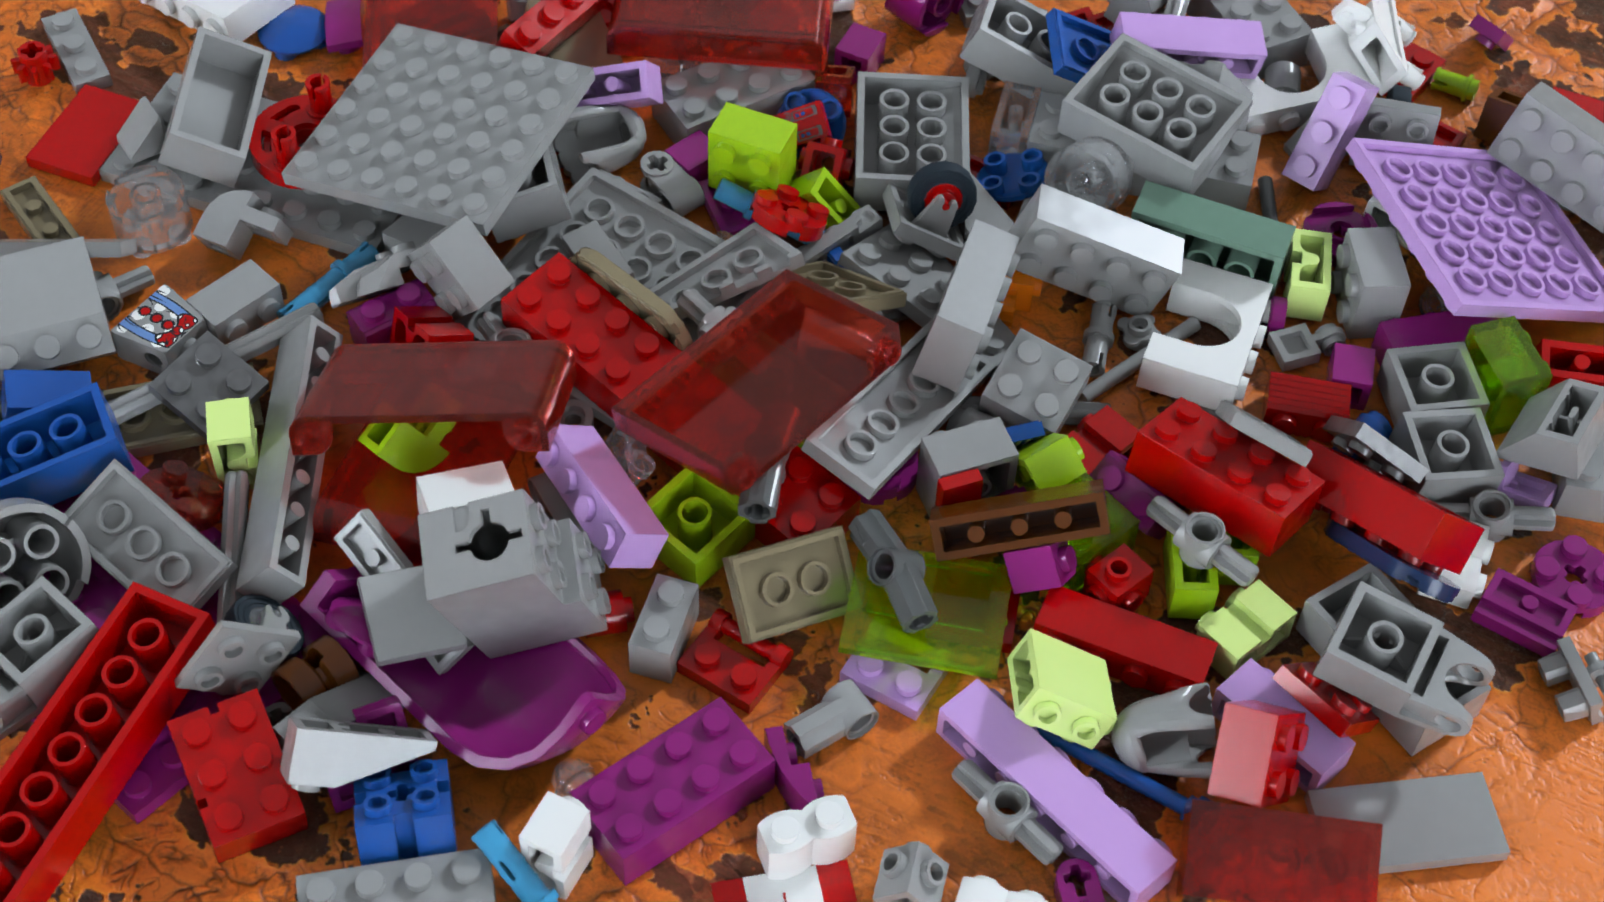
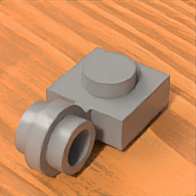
[1267,323,1346,372]

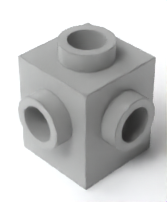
[872,841,949,902]

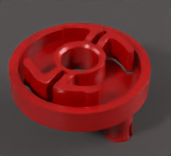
[249,73,338,190]

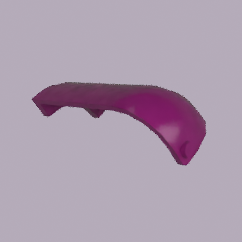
[300,519,626,770]

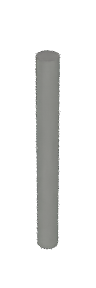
[1078,317,1201,402]

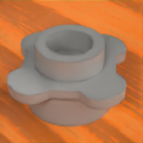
[1117,314,1162,351]

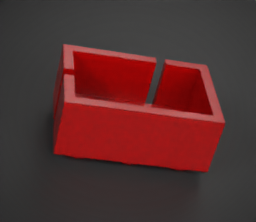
[166,688,308,864]

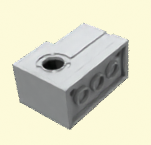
[417,488,611,659]

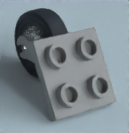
[174,594,304,695]

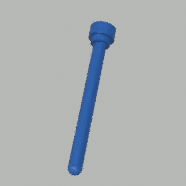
[1036,727,1219,837]

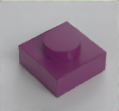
[1469,14,1514,52]

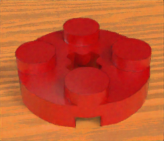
[749,184,830,242]

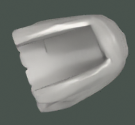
[553,105,647,185]
[1111,683,1217,779]

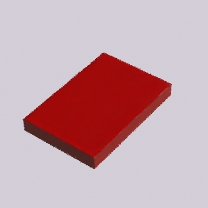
[25,84,139,187]

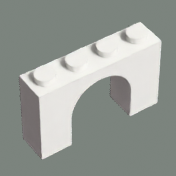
[138,0,296,41]
[1239,24,1374,136]
[1136,258,1273,410]

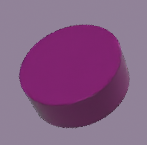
[1264,296,1288,334]

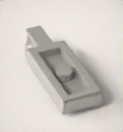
[797,204,883,263]

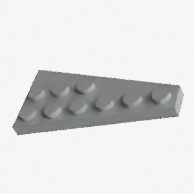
[837,224,1015,378]

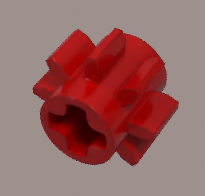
[10,41,61,87]

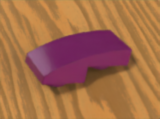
[325,0,366,54]
[764,726,824,810]

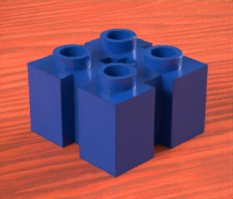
[354,758,458,866]

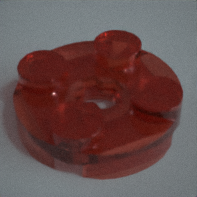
[140,460,224,531]

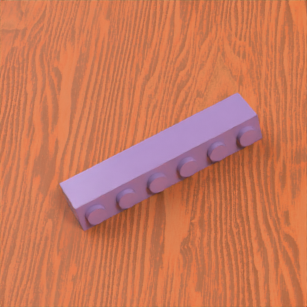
[936,678,1177,902]

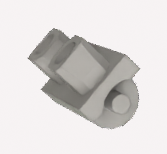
[1537,636,1604,725]

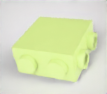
[1007,628,1117,749]

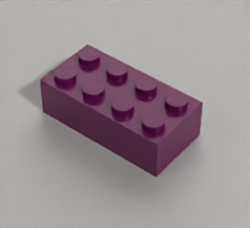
[570,696,776,886]

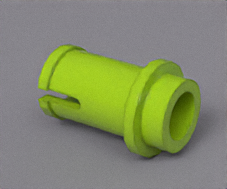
[1430,67,1480,102]

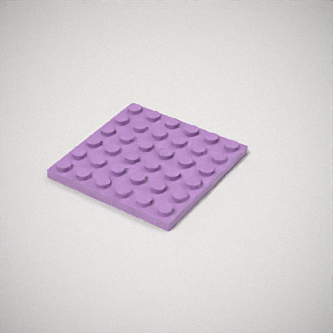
[1345,137,1604,323]

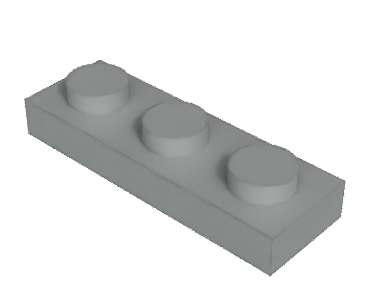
[41,8,113,94]

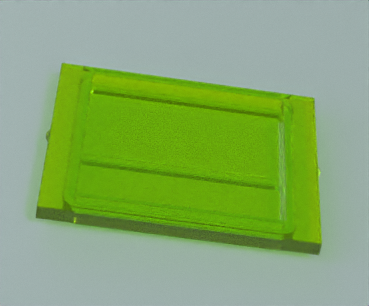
[838,549,1012,679]

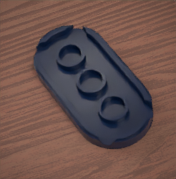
[1324,518,1461,603]

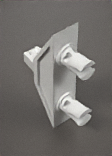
[1331,0,1425,97]

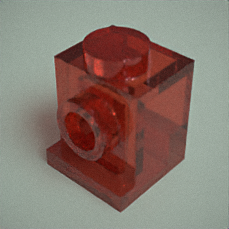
[815,64,856,118]

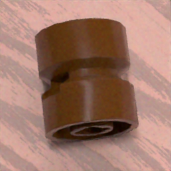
[271,635,359,710]

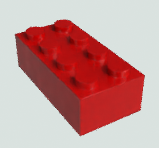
[1125,397,1325,557]
[1297,439,1485,575]

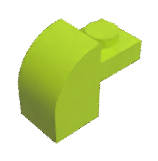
[357,386,464,473]

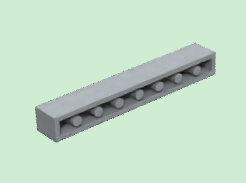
[236,315,343,604]

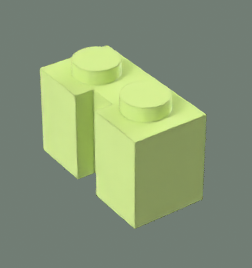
[1283,228,1332,322]
[205,397,261,493]
[1195,579,1297,679]

